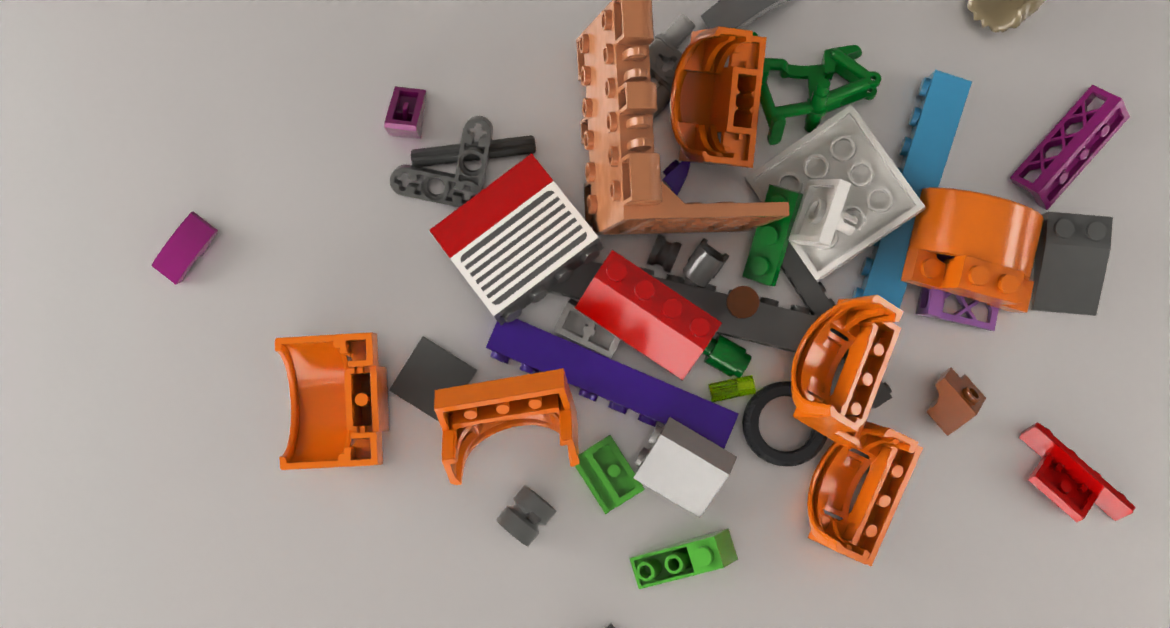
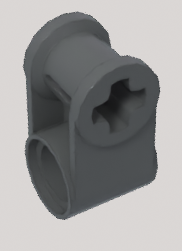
[683,238,729,287]

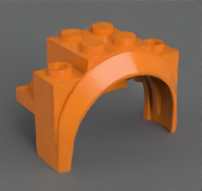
[670,26,767,168]

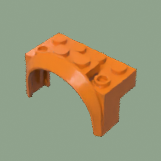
[791,294,904,446]
[434,368,580,485]
[807,421,923,566]

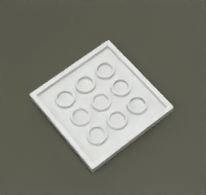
[745,104,926,282]

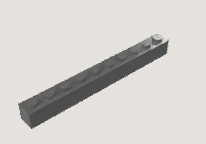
[781,242,892,408]

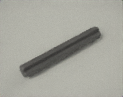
[410,135,536,167]

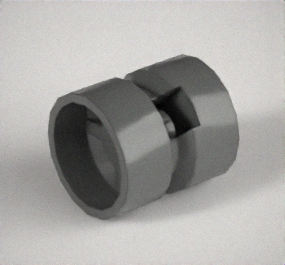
[496,485,557,546]

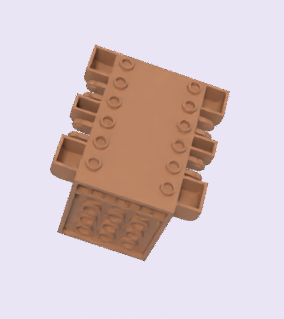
[576,0,790,235]

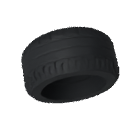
[742,381,828,467]

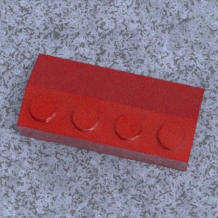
[574,250,722,381]

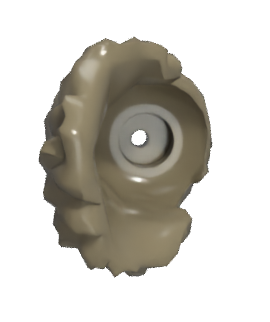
[967,0,1046,33]

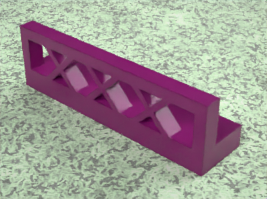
[1010,84,1130,210]

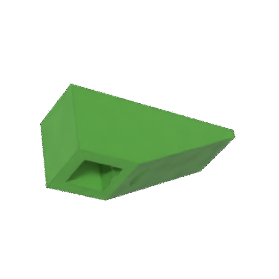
[629,528,738,589]

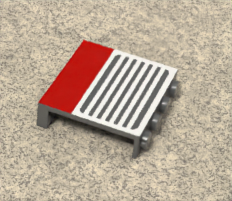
[429,153,604,325]

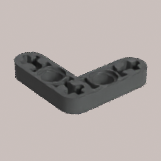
[390,116,493,207]

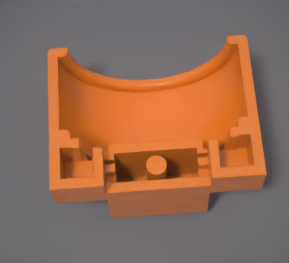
[901,187,1044,313]
[275,332,390,470]

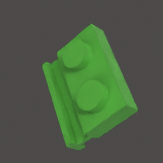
[575,435,645,514]

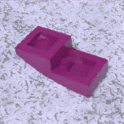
[151,211,218,285]

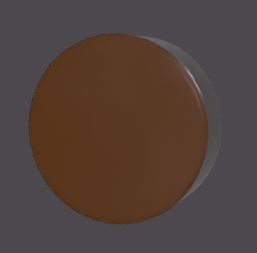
[726,286,760,319]

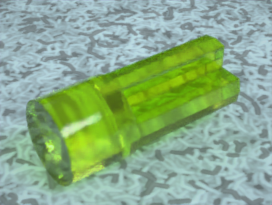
[708,375,756,402]

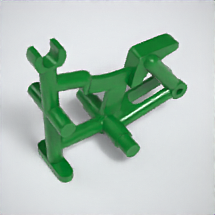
[753,32,881,145]

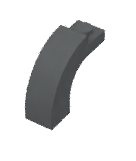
[701,0,790,29]

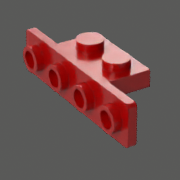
[1019,422,1136,523]

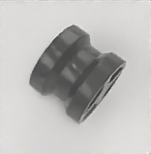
[647,234,682,273]

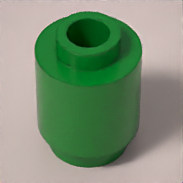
[702,334,752,378]

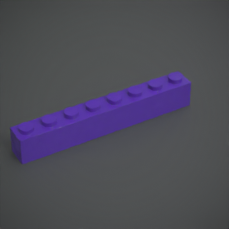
[486,319,739,449]

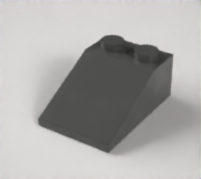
[1031,211,1113,316]

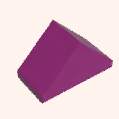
[384,86,426,139]

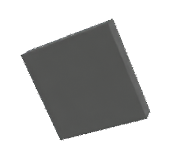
[389,336,477,421]

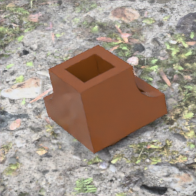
[926,367,986,436]

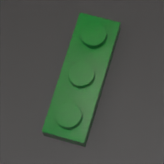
[742,184,803,286]

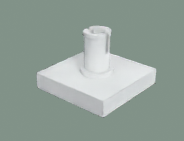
[788,179,858,246]

